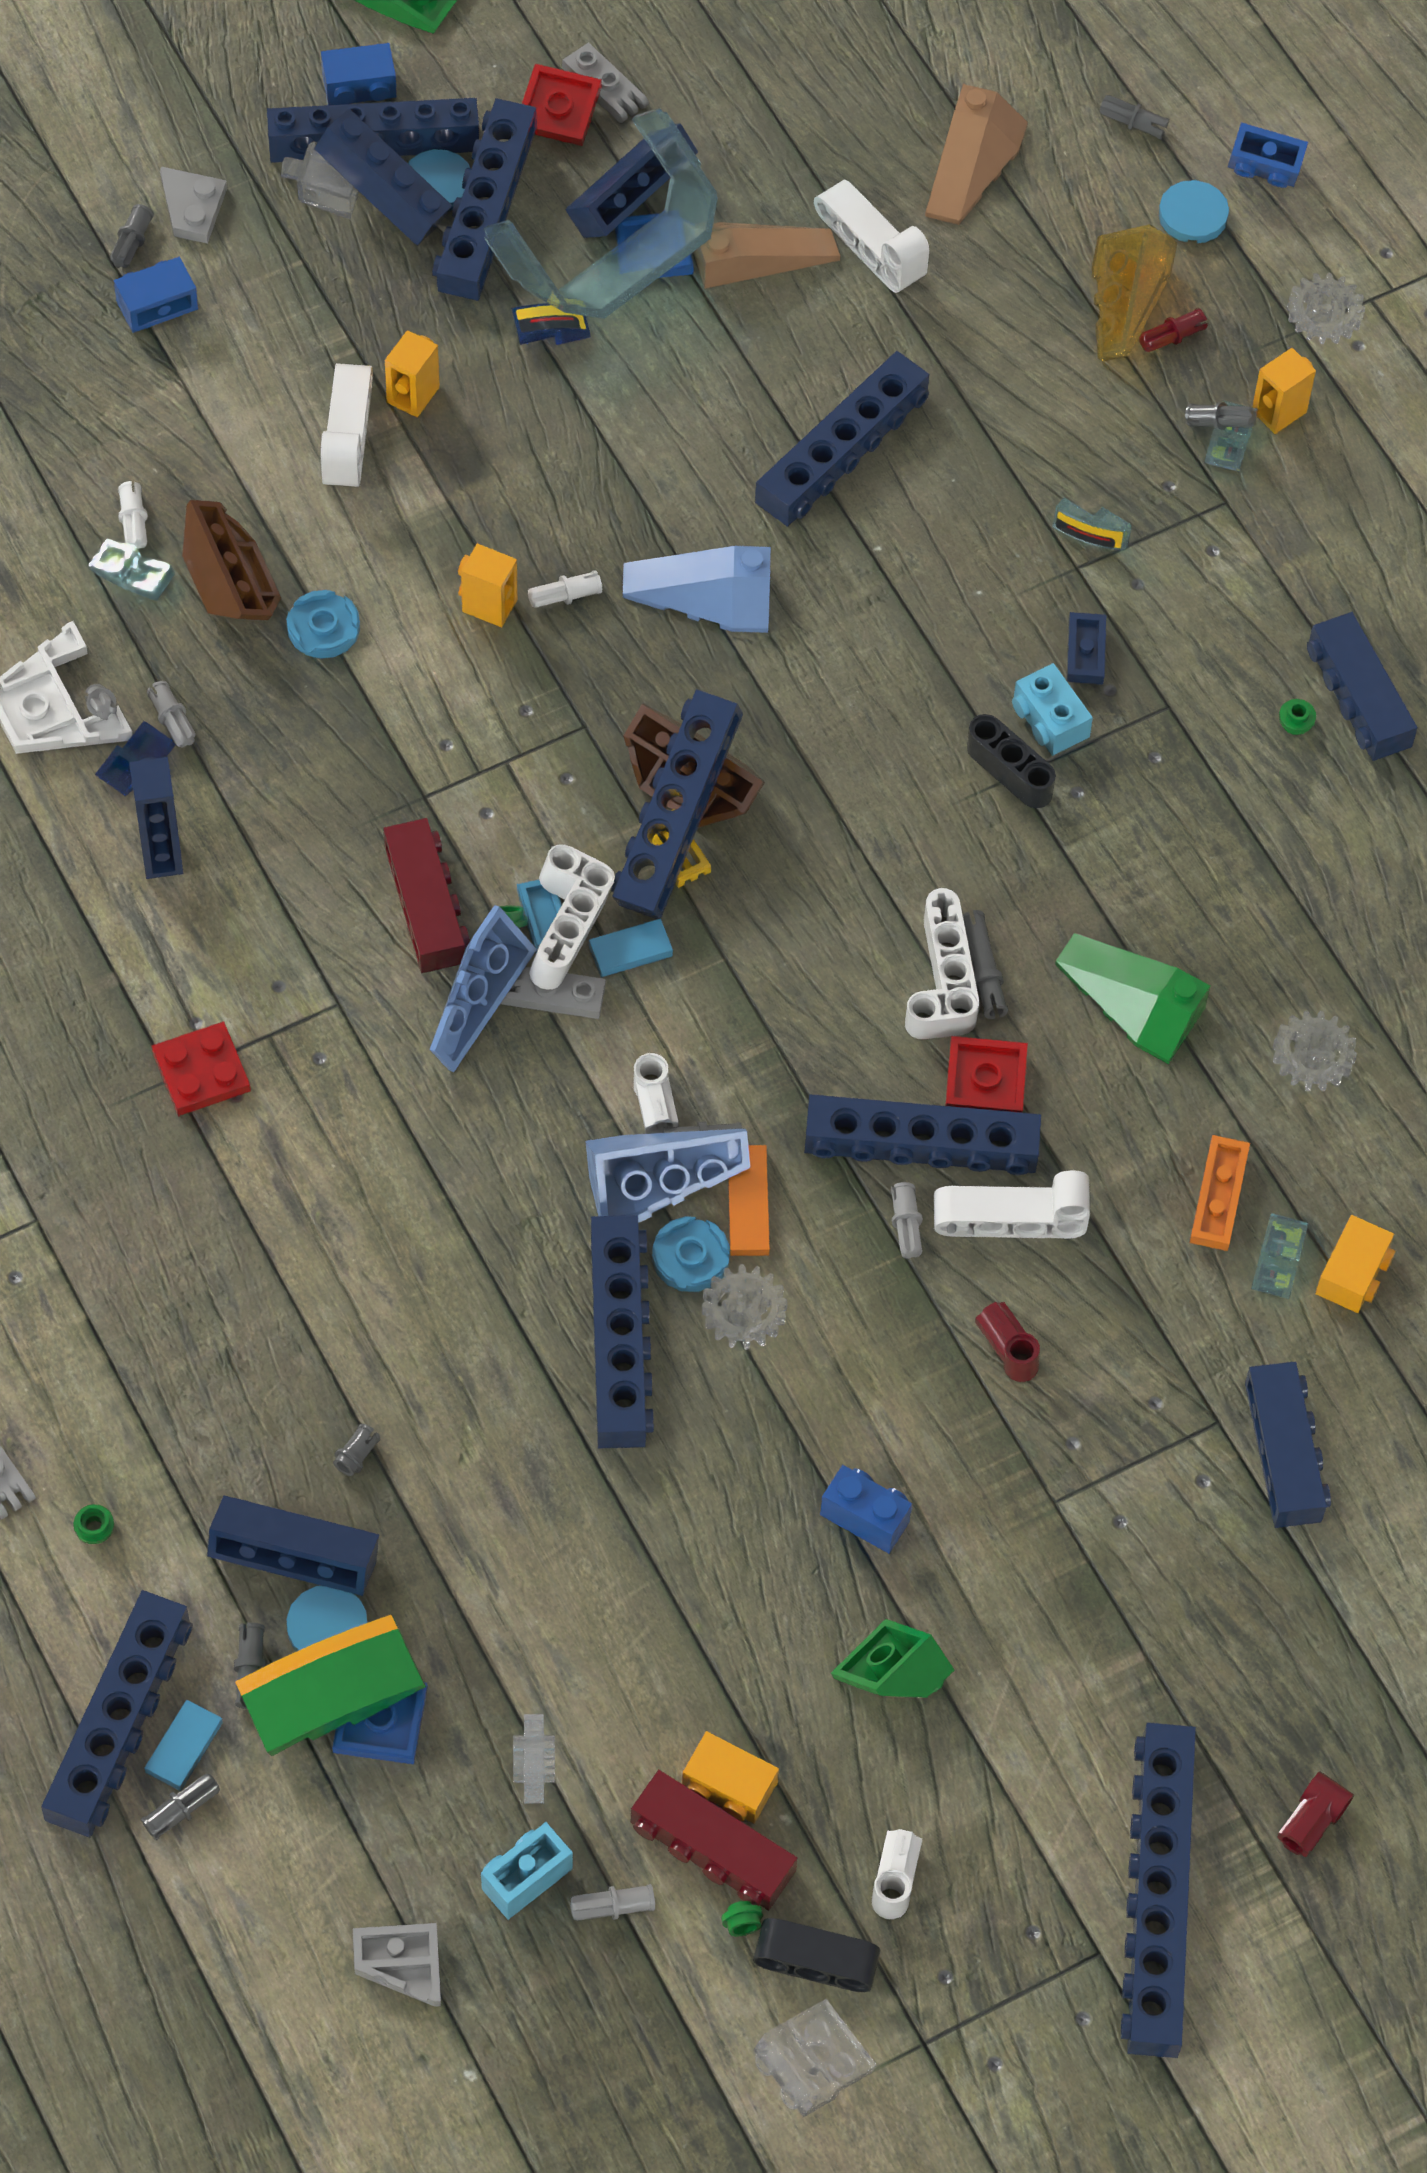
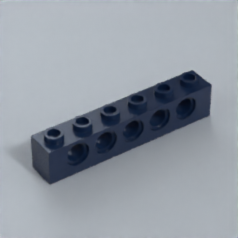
[267,98,479,163]
[432,98,537,301]
[755,351,930,527]
[611,689,743,919]
[804,1094,1041,1175]
[591,1215,654,1449]
[41,1590,193,1838]

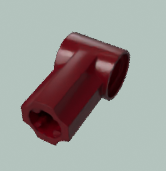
[975,1302,1040,1382]
[1277,1771,1354,1857]

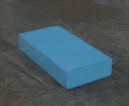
[517,880,562,954]
[589,919,673,977]
[144,1700,223,1791]

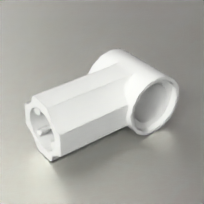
[634,1053,679,1134]
[872,1829,922,1919]

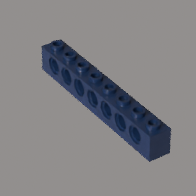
[1120,1722,1196,2058]

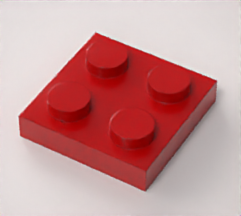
[522,64,602,146]
[151,1021,251,1116]
[945,1036,1028,1113]

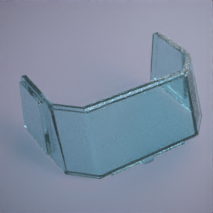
[484,108,718,319]

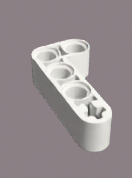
[814,180,929,293]
[321,363,373,487]
[529,845,615,990]
[905,888,979,1039]
[934,1170,1090,1239]

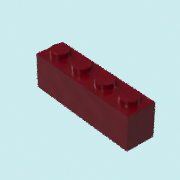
[383,818,470,974]
[630,1769,798,1911]

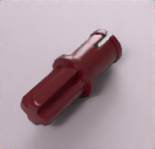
[1139,308,1208,352]

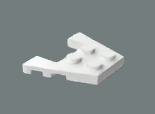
[0,621,133,754]

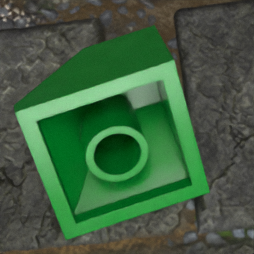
[831,1619,955,1698]

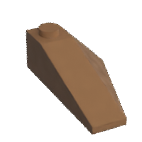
[925,84,1028,225]
[687,222,840,289]

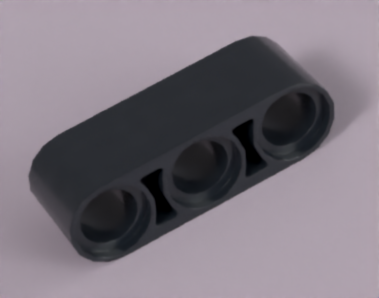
[967,714,1056,809]
[753,1918,881,1993]

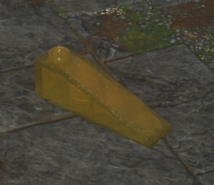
[1092,224,1178,362]

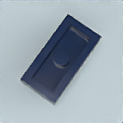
[1066,612,1106,684]

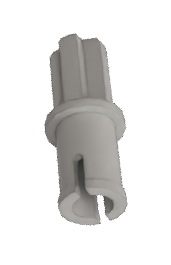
[147,681,196,748]
[85,684,117,720]
[890,1182,923,1259]
[570,1884,655,1921]

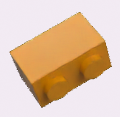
[385,330,440,418]
[1252,348,1316,434]
[458,543,518,628]
[1315,1215,1396,1313]
[682,1731,779,1824]

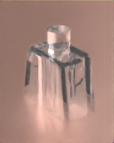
[281,141,359,219]

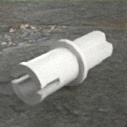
[118,481,148,551]
[528,570,602,608]

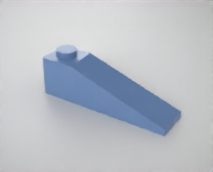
[623,546,771,633]
[430,905,537,1072]
[585,1129,750,1223]

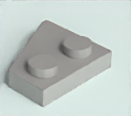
[160,167,227,244]
[353,1923,441,2007]

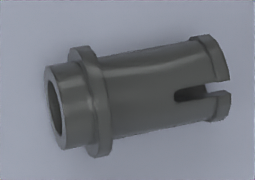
[333,1424,380,1476]

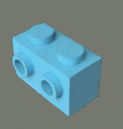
[1012,663,1093,756]
[481,1822,573,1920]

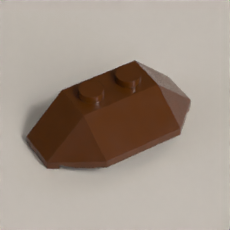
[182,500,281,620]
[623,704,765,827]

